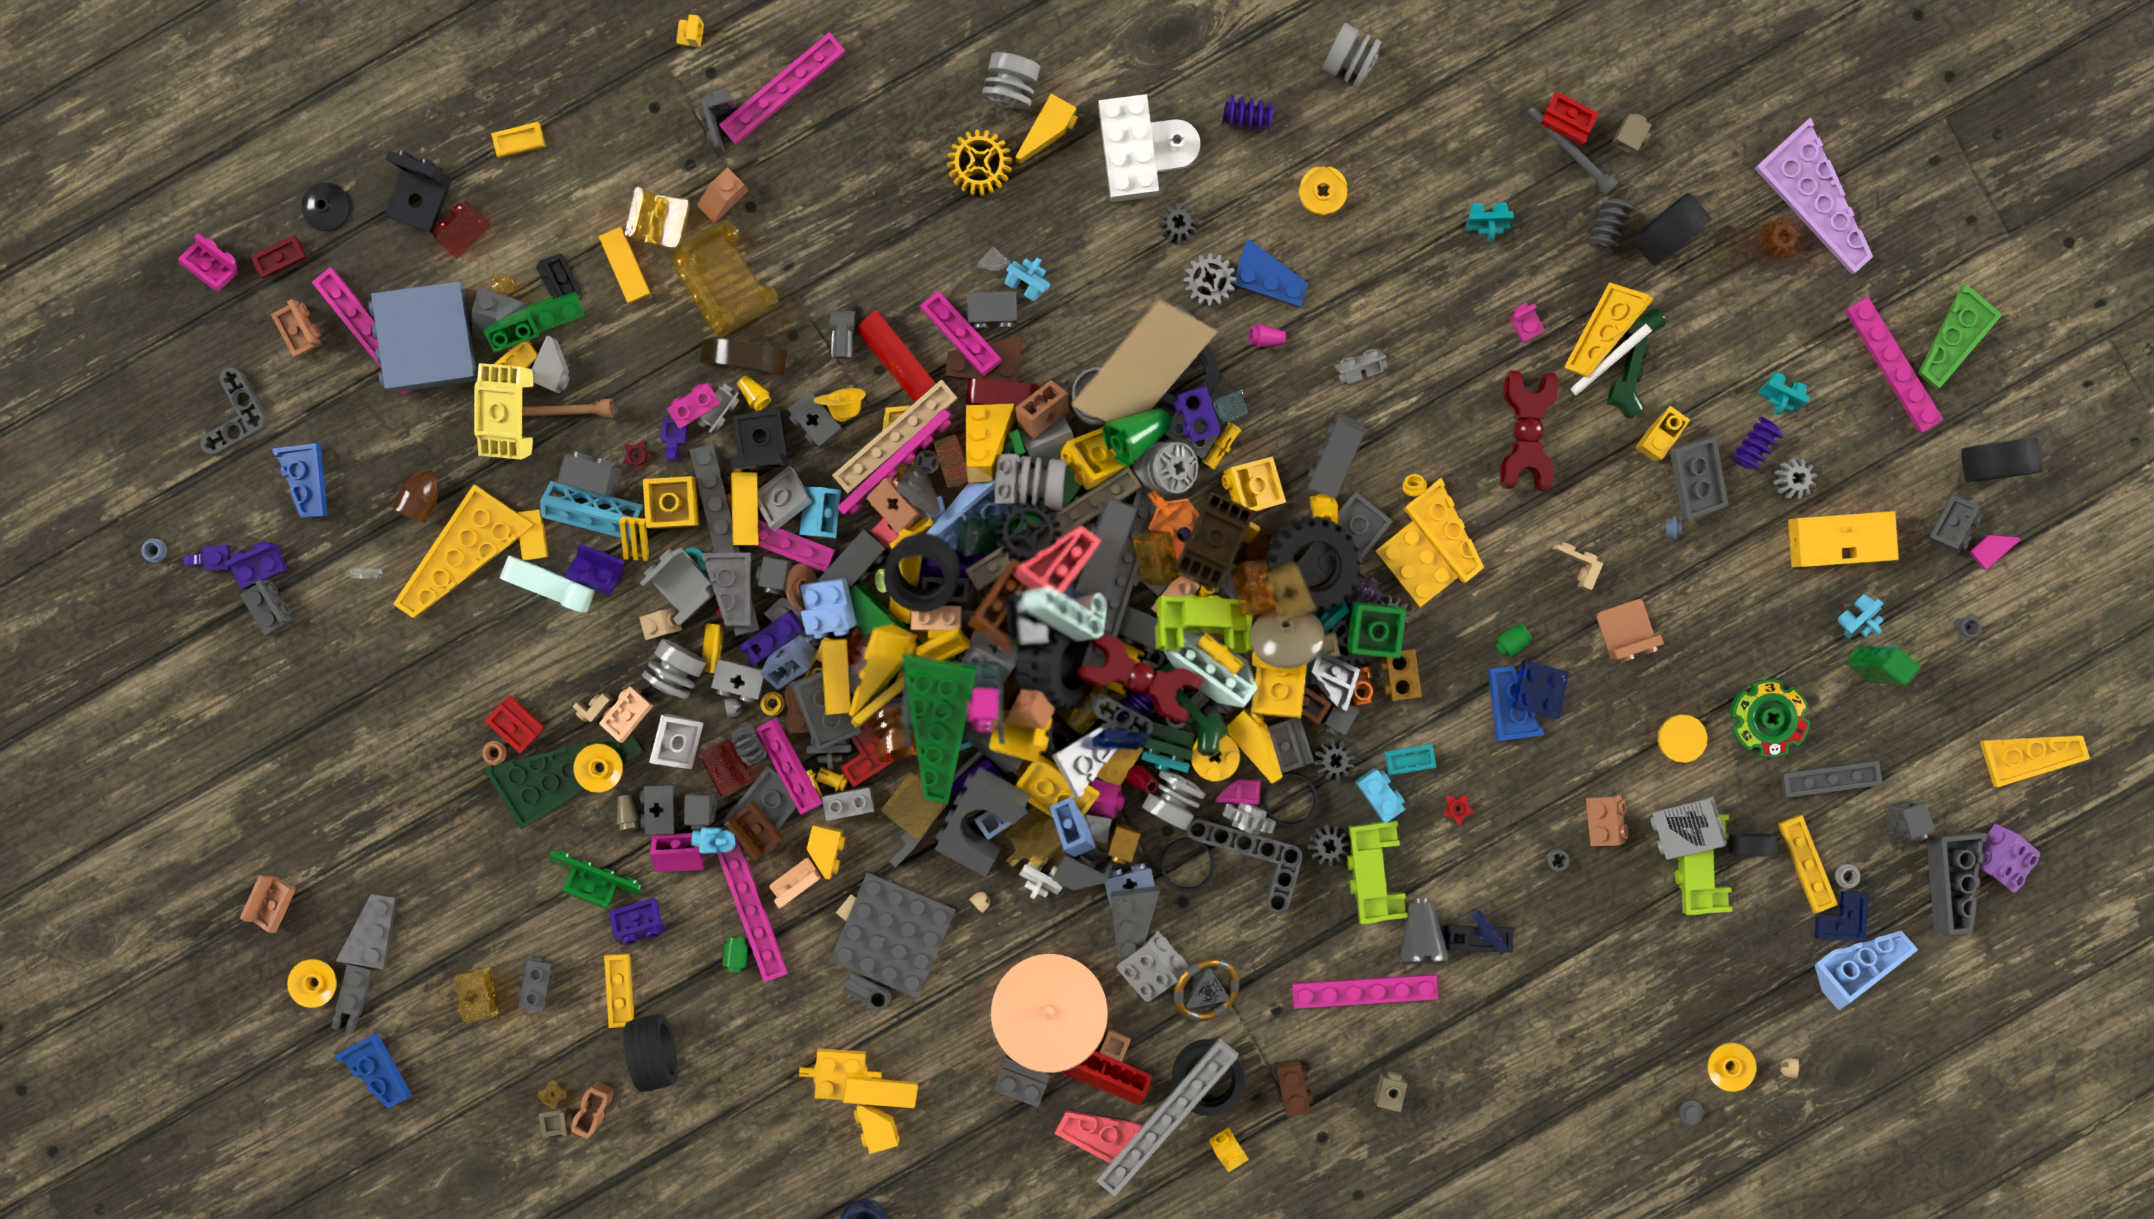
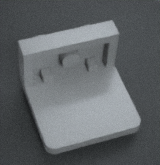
[1117,931,1189,1002]

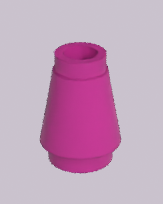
[1249,324,1286,348]

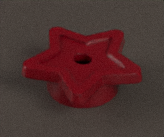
[623,441,653,472]

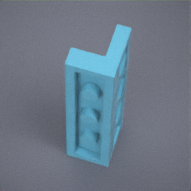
[540,481,643,540]

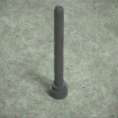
[1528,107,1619,196]

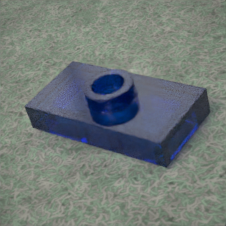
[1093,728,1148,750]
[1468,908,1508,955]

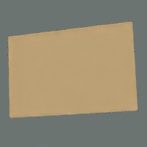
[1071,300,1218,422]

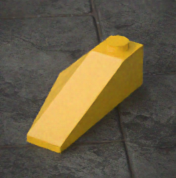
[849,624,918,717]

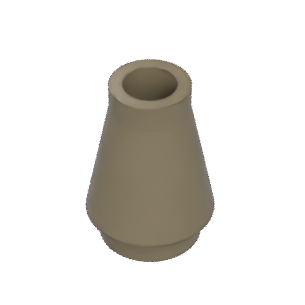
[617,795,641,831]

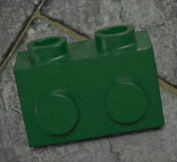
[1142,721,1195,762]

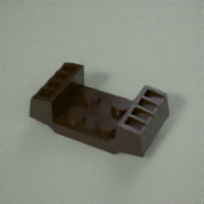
[1173,491,1255,593]

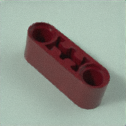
[966,379,1038,407]

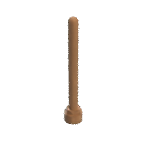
[522,399,614,418]

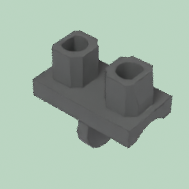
[807,738,853,770]

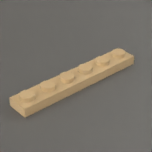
[832,379,958,494]

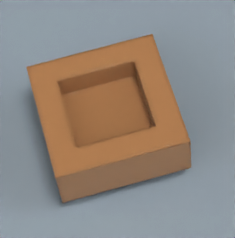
[1099,1029,1131,1062]

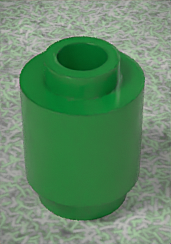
[1495,623,1532,658]
[722,937,748,972]

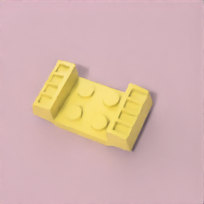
[474,363,533,460]

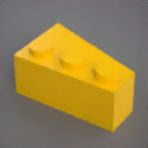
[966,404,1016,482]

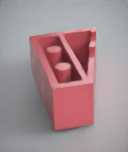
[1014,526,1101,594]

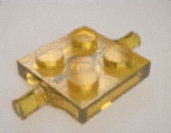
[1005,806,1063,869]

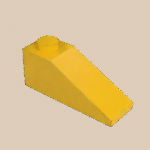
[1016,94,1078,164]
[1227,707,1283,784]

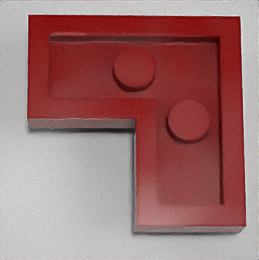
[841,721,895,787]

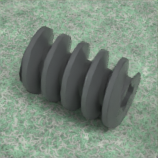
[1588,198,1634,253]

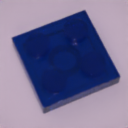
[1512,660,1569,719]

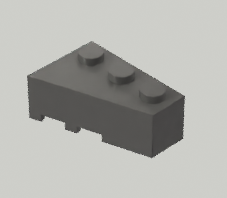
[1306,412,1364,498]

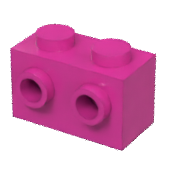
[967,689,998,734]
[650,833,705,872]

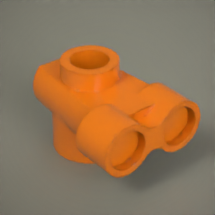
[1352,667,1373,707]

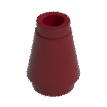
[1127,765,1158,794]

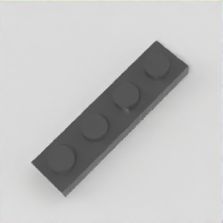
[1780,760,1882,798]

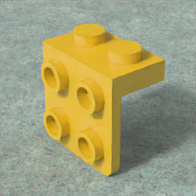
[989,709,1052,762]

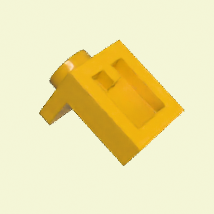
[676,15,704,48]

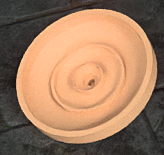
[991,954,1108,1073]

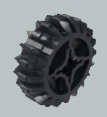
[995,500,1062,564]

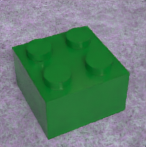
[1346,601,1407,658]

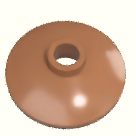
[785,563,818,612]

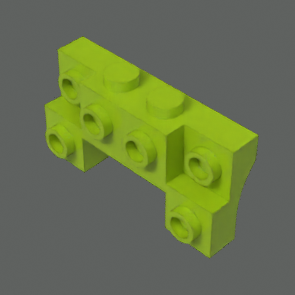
[1155,594,1254,654]
[1675,814,1733,915]
[1347,820,1408,924]

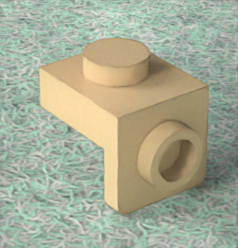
[639,608,682,640]

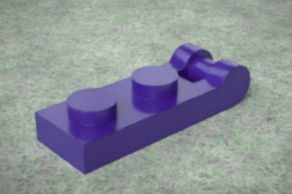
[739,609,805,666]

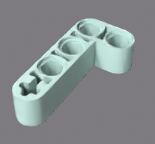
[500,555,596,612]
[1023,587,1107,641]

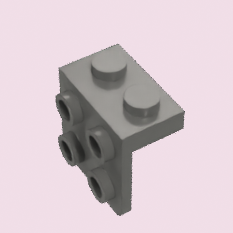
[699,90,738,155]

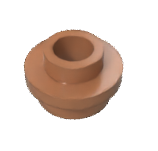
[482,741,507,765]

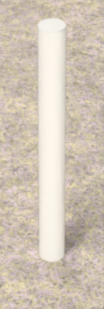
[1570,324,1652,396]

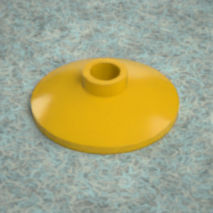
[574,744,623,793]
[287,959,337,1008]
[1707,1043,1757,1092]

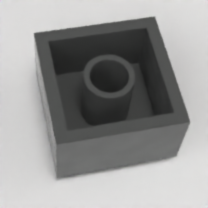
[557,452,623,498]

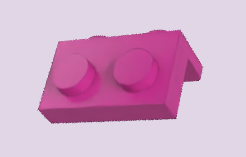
[178,233,238,292]
[666,383,720,429]

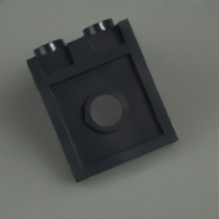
[385,150,452,233]
[731,409,789,472]

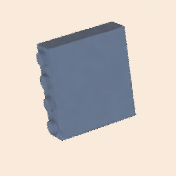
[368,282,478,393]

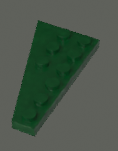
[483,731,645,830]

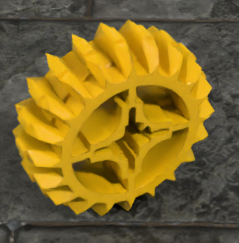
[947,130,1012,196]

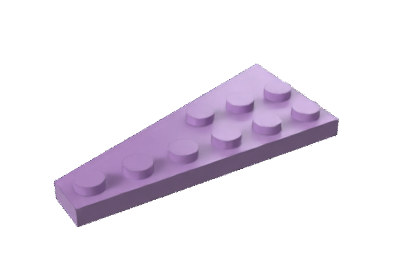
[1754,117,1873,274]

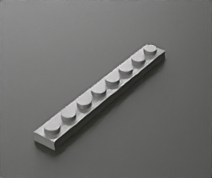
[1096,1038,1239,1197]

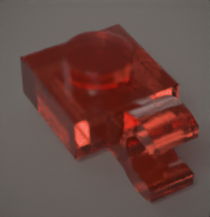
[847,627,872,667]

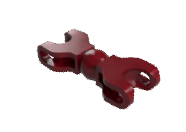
[1500,370,1558,491]
[1077,633,1203,723]

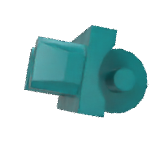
[1466,202,1514,242]
[1758,372,1810,415]

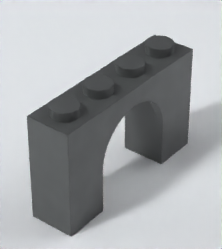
[935,767,1031,877]

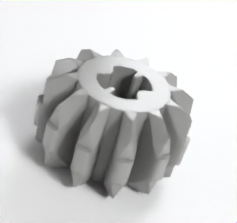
[1773,458,1817,500]

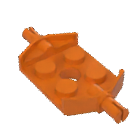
[1147,489,1200,564]

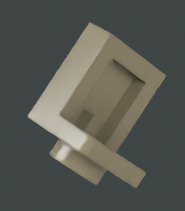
[539,1107,574,1138]

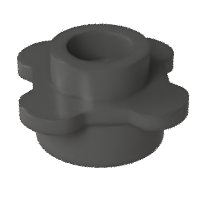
[1954,614,1982,641]

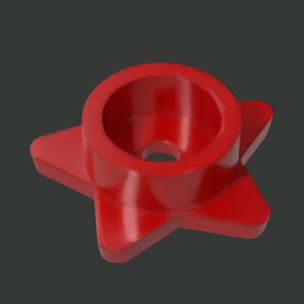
[1443,794,1474,825]

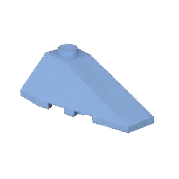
[927,477,1018,550]
[1815,931,1918,1011]

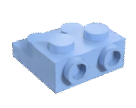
[800,578,857,639]

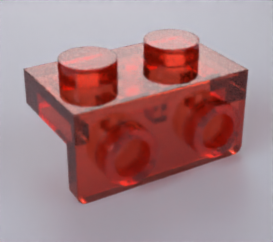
[433,201,490,259]
[699,739,751,797]

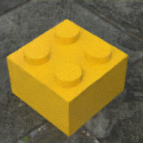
[643,476,700,529]

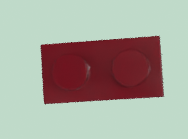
[250,235,307,279]

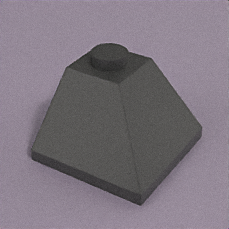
[472,288,529,349]
[1052,846,1113,890]

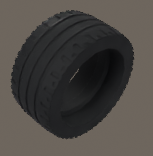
[1632,192,1711,266]
[1158,345,1219,410]
[1961,438,2043,482]
[883,533,960,613]
[624,1014,678,1092]
[1172,1039,1245,1116]

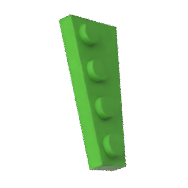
[1918,283,2002,389]

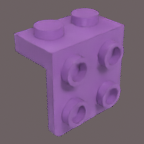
[1979,824,2040,893]

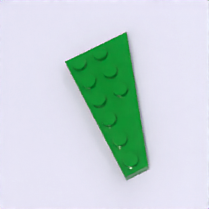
[902,654,976,804]

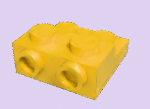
[1061,428,1130,490]
[1221,456,1286,512]

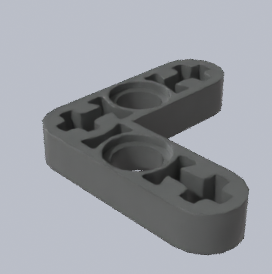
[200,367,269,455]

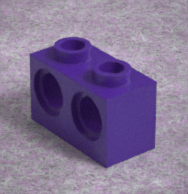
[1174,385,1221,442]

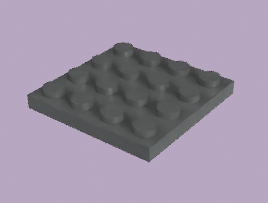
[830,871,956,998]

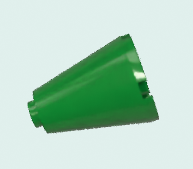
[1102,408,1171,467]

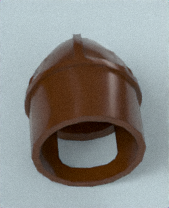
[392,470,438,523]

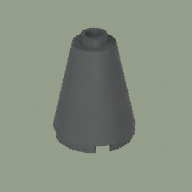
[1400,898,1449,964]

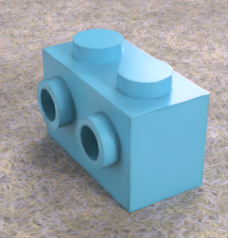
[799,487,841,538]
[1354,768,1405,823]

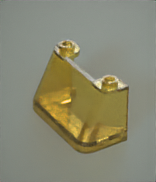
[671,219,778,338]

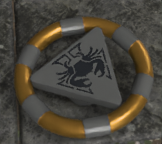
[1174,958,1239,1021]

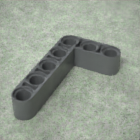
[1187,817,1303,914]

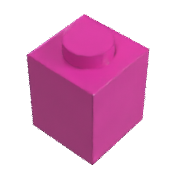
[1088,779,1125,819]

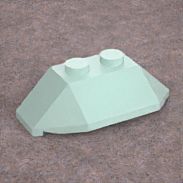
[1164,633,1257,708]

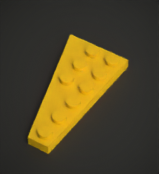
[393,484,535,618]

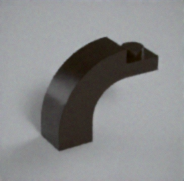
[700,338,788,375]

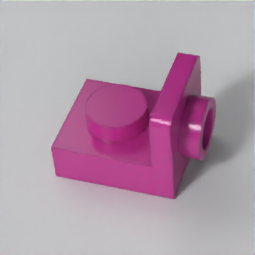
[1509,303,1545,343]

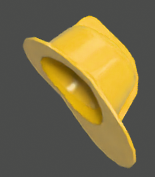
[813,388,866,422]

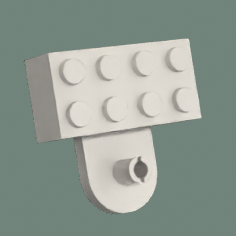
[1098,94,1200,202]

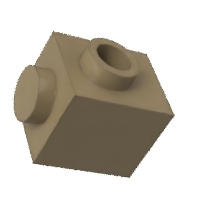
[1611,113,1651,156]
[1374,1071,1407,1112]

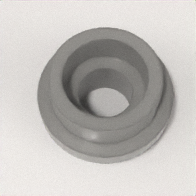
[1835,864,1860,888]

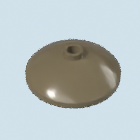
[1250,606,1324,668]

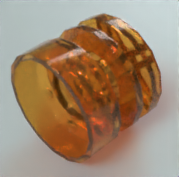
[867,705,917,762]

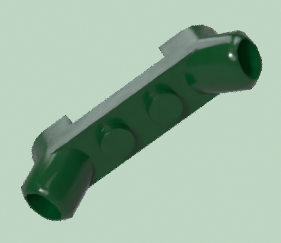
[1607,308,1666,419]
[1153,661,1229,757]

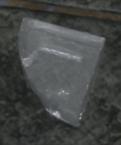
[977,247,1011,272]
[350,568,382,579]

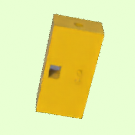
[1788,511,1899,567]

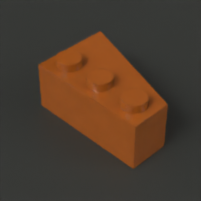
[967,559,1030,652]

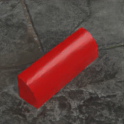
[856,310,936,403]
[1060,1051,1153,1106]

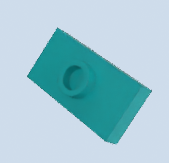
[1315,599,1350,633]
[1384,743,1437,776]
[1141,749,1190,773]

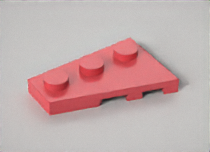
[1055,1110,1141,1163]

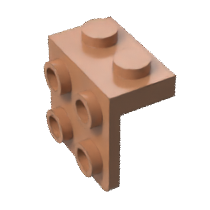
[1596,599,1664,662]

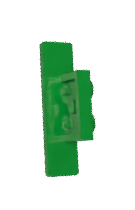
[549,851,642,910]

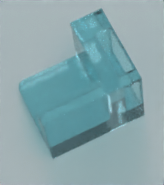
[1213,390,1248,424]

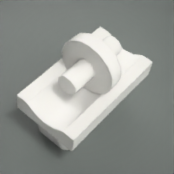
[1019,856,1062,899]

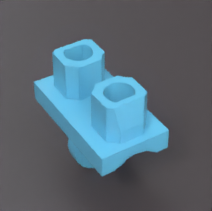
[1005,257,1051,301]
[1837,594,1884,639]
[691,827,735,853]

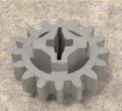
[1184,253,1236,307]
[1223,802,1276,835]

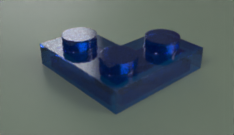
[1815,891,1868,941]

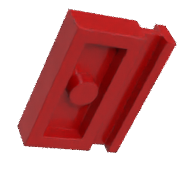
[1540,91,1599,146]
[485,695,546,753]

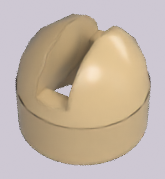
[969,892,990,913]
[1780,1058,1799,1078]

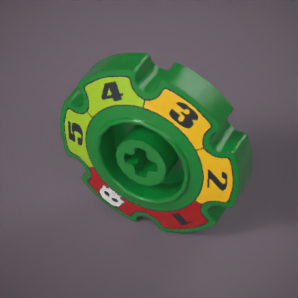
[1729,679,1810,757]

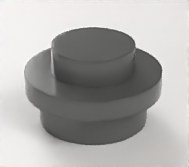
[1679,1100,1704,1125]

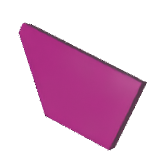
[1968,535,2020,569]
[1215,779,1261,805]

